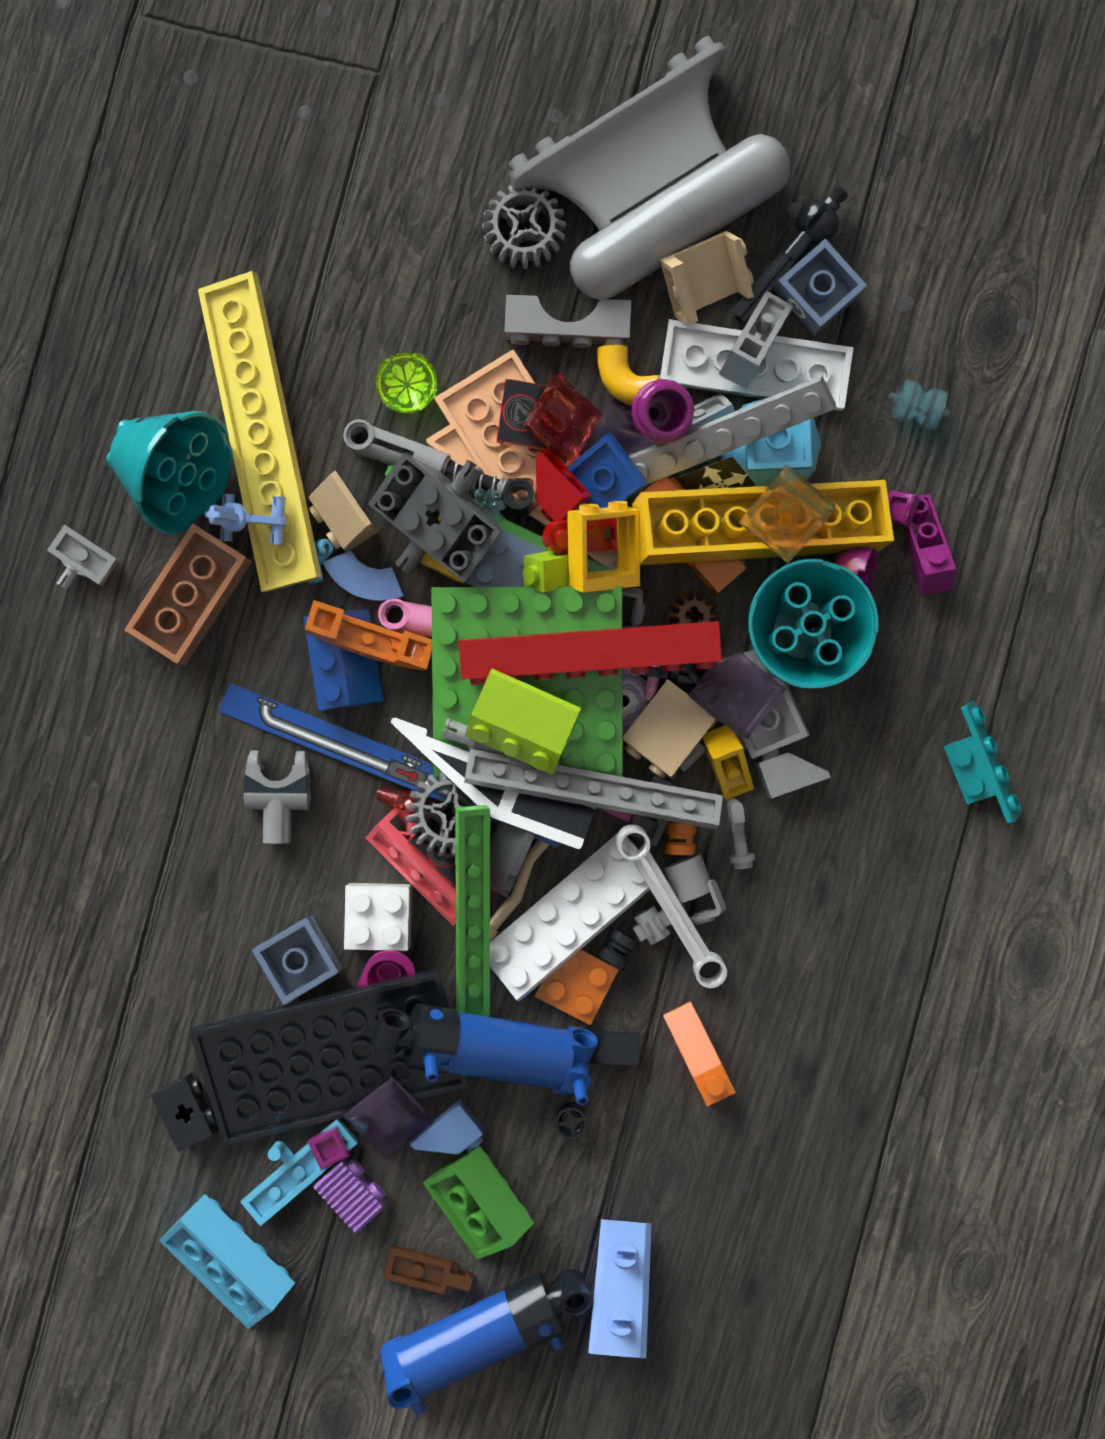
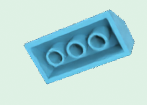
[159,1194,295,1329]

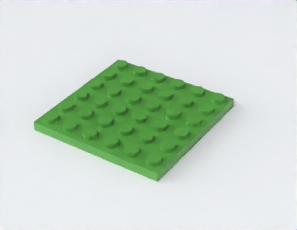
[431,586,623,777]

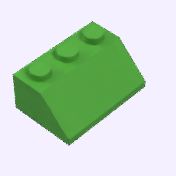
[423,1145,534,1260]

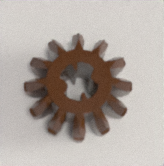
[666,590,720,624]

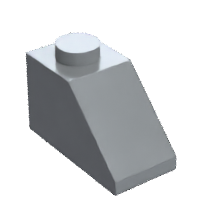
[755,749,831,799]

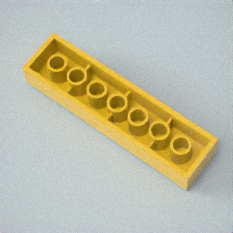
[632,480,894,565]

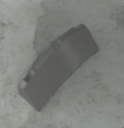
[490,821,535,897]

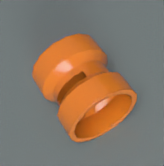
[664,822,696,855]

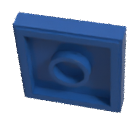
[567,433,649,508]

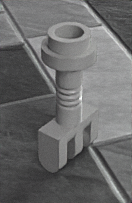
[727,798,755,869]

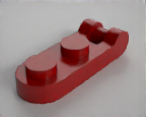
[542,518,618,554]

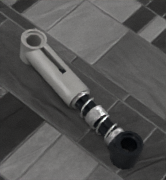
[343,419,537,515]

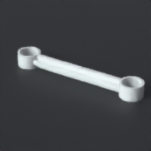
[616,824,727,988]

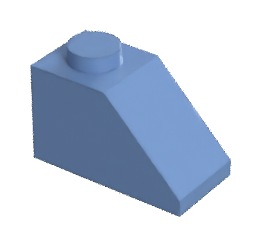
[410,1099,484,1154]

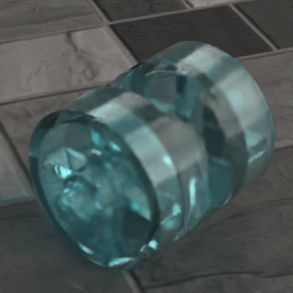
[889,378,950,431]

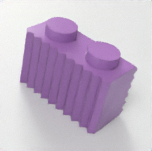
[313,1158,387,1234]

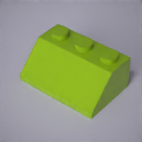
[464,669,581,775]

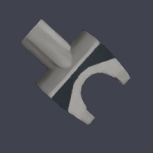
[244,750,311,844]

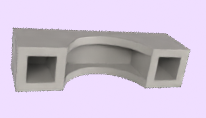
[504,294,631,348]

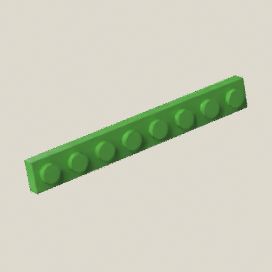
[455,805,490,1017]

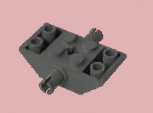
[368,453,503,583]

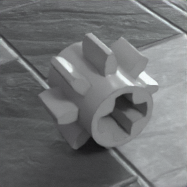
[632,906,671,945]

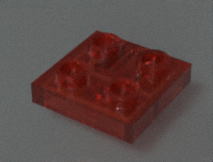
[523,374,603,465]

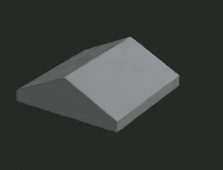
[727,679,809,759]

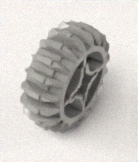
[482,185,566,270]
[405,771,491,857]

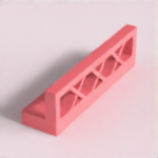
[365,804,456,926]

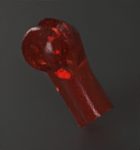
[376,786,417,813]

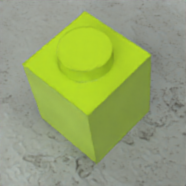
[523,550,569,593]

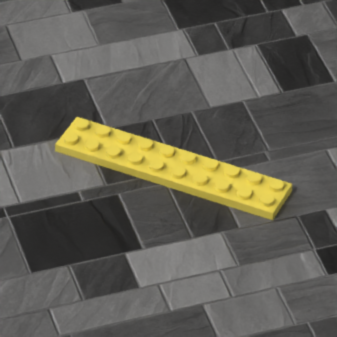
[198,271,322,592]

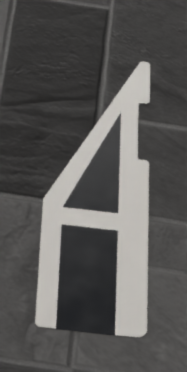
[391,718,596,849]

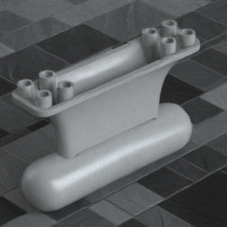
[509,36,791,300]

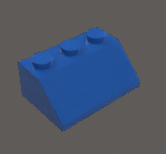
[303,610,384,712]

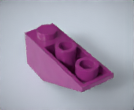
[904,494,956,596]

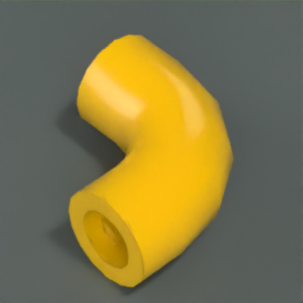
[597,345,661,406]

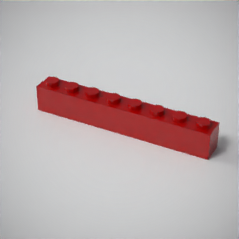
[458,621,722,685]

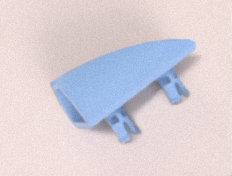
[589,1219,651,1358]

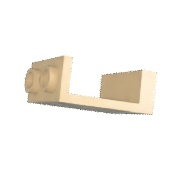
[660,231,754,326]
[623,679,719,780]

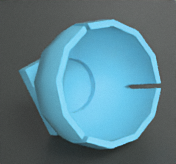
[721,397,821,486]

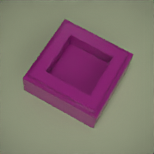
[888,490,921,527]
[307,1125,351,1170]

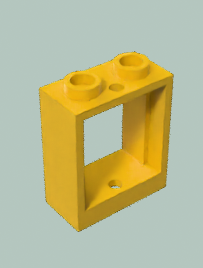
[567,501,640,593]

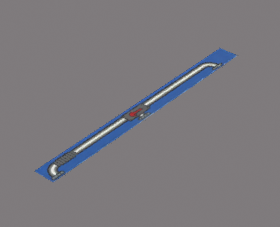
[218,683,560,848]

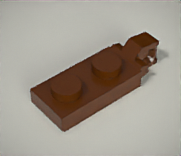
[384,1244,474,1295]

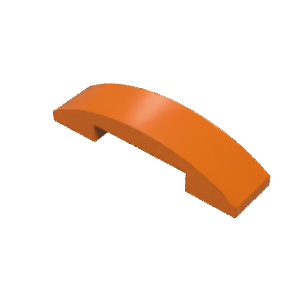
[304,600,432,671]

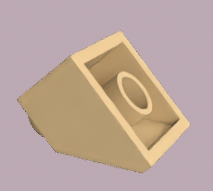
[308,471,378,552]

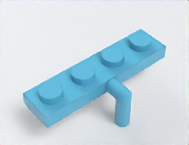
[240,1118,358,1226]

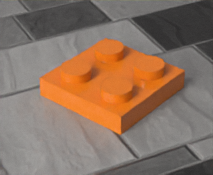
[535,949,619,1025]

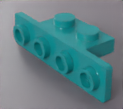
[944,701,1021,824]

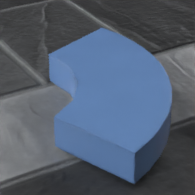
[323,551,404,602]

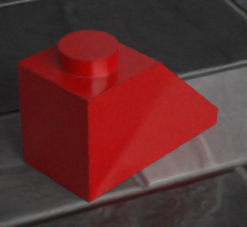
[536,450,593,522]

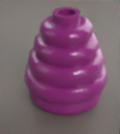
[631,379,695,444]

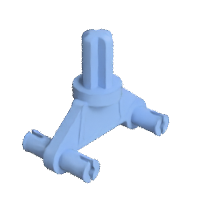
[205,494,288,545]

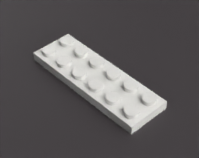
[660,319,853,411]
[490,833,650,1002]

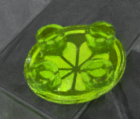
[375,352,438,413]

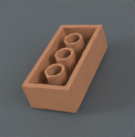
[124,523,252,666]

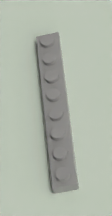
[629,376,836,484]
[464,749,723,830]

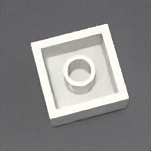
[344,883,412,951]

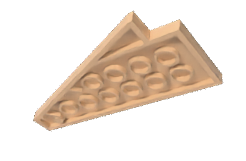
[426,349,618,570]

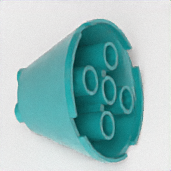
[106,411,233,534]
[748,559,879,689]

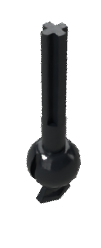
[731,186,849,324]

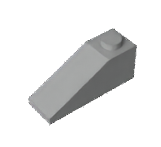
[719,291,793,389]

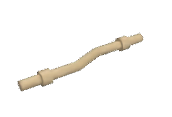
[490,840,549,942]

